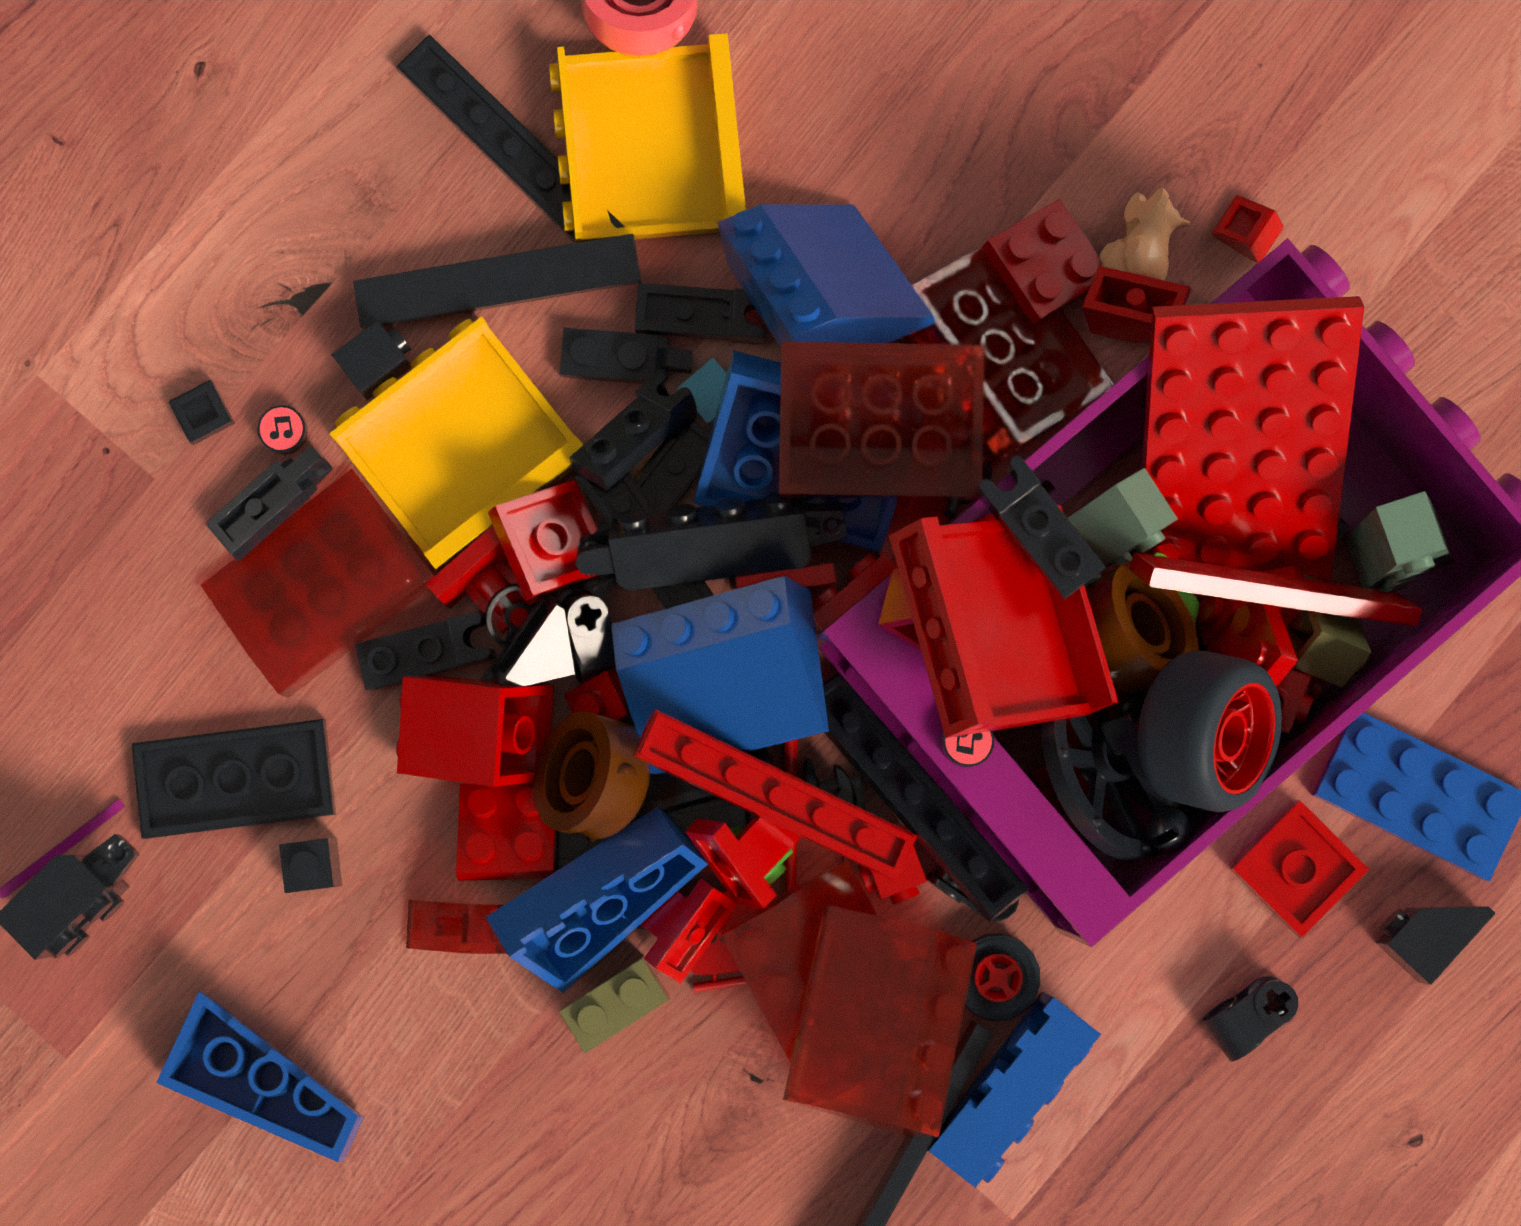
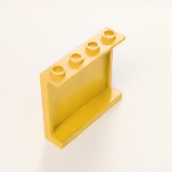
[549,33,746,243]
[329,316,583,572]

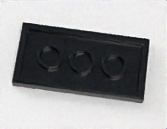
[131,719,336,839]

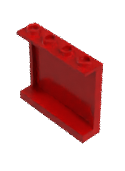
[889,505,1118,738]

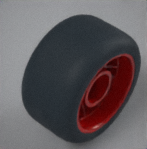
[1137,651,1282,812]

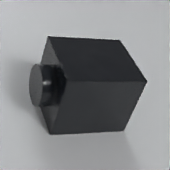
[331,320,411,400]
[279,838,342,893]

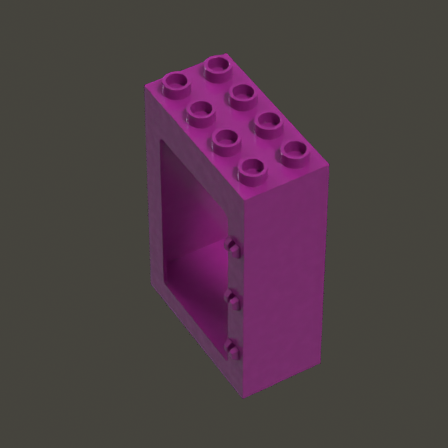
[817,238,1521,947]

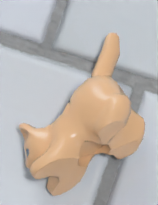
[1099,188,1190,281]

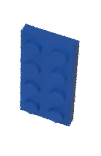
[1312,712,1521,881]

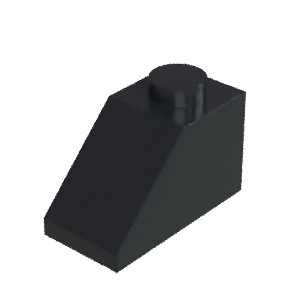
[1376,905,1496,985]

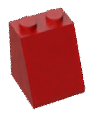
[396,675,554,787]

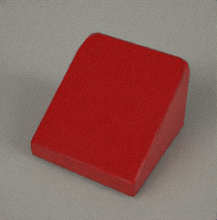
[1212,194,1283,263]

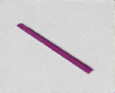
[0,798,125,899]

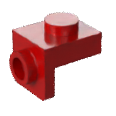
[563,668,631,721]

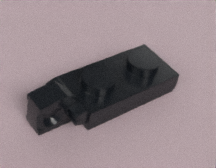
[559,327,693,384]
[206,445,333,562]

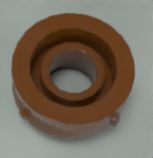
[1086,562,1198,695]
[534,711,650,842]

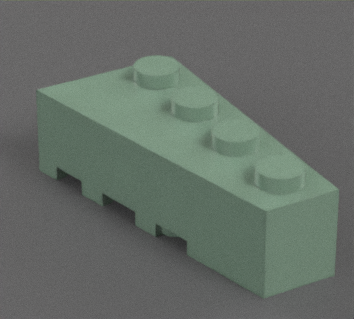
[1068,468,1178,589]
[1345,491,1455,592]

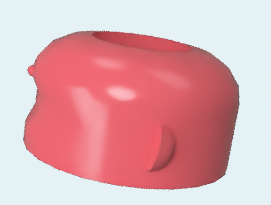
[580,0,698,56]

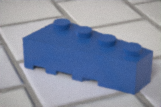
[485,807,708,993]
[156,991,364,1163]
[928,992,1101,1188]

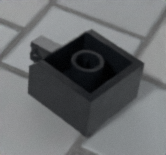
[0,834,140,960]

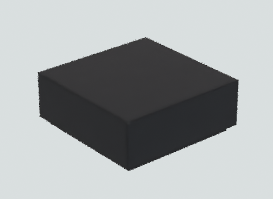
[168,379,235,445]

